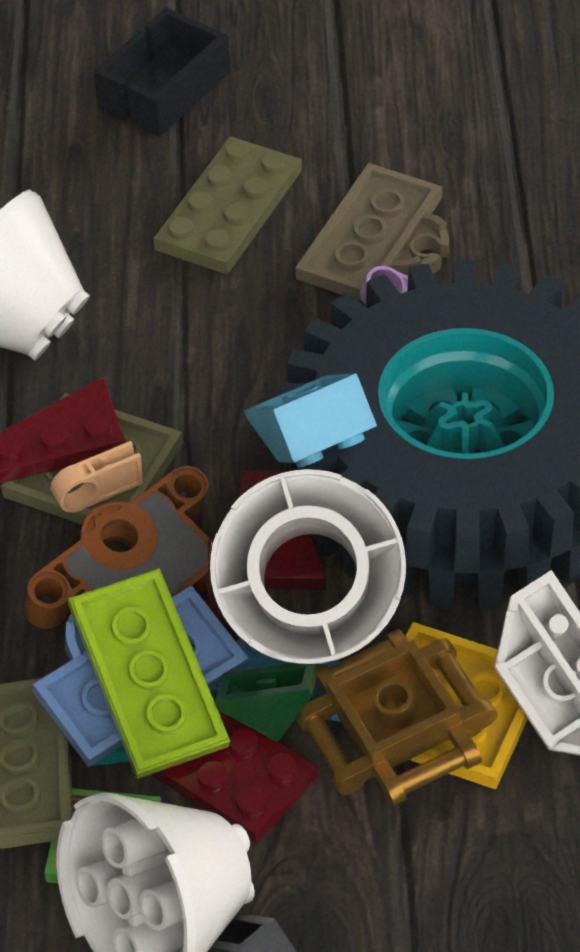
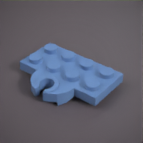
[32,585,248,767]

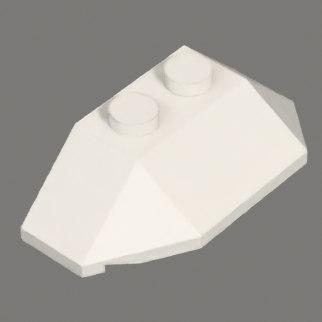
[494,570,580,756]

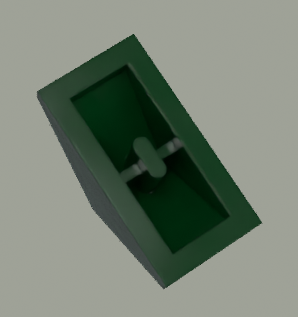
[215,663,319,742]

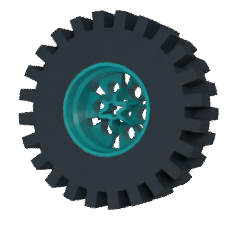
[281,261,580,609]

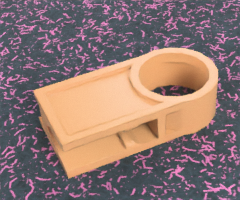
[50,441,143,513]

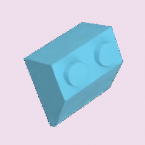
[244,373,377,468]

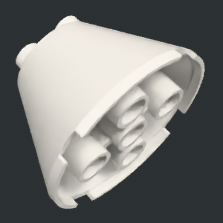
[0,189,90,361]
[56,793,255,952]

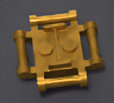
[296,629,498,806]

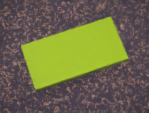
[68,568,230,779]

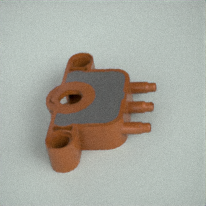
[24,466,216,629]

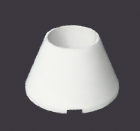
[210,469,406,664]

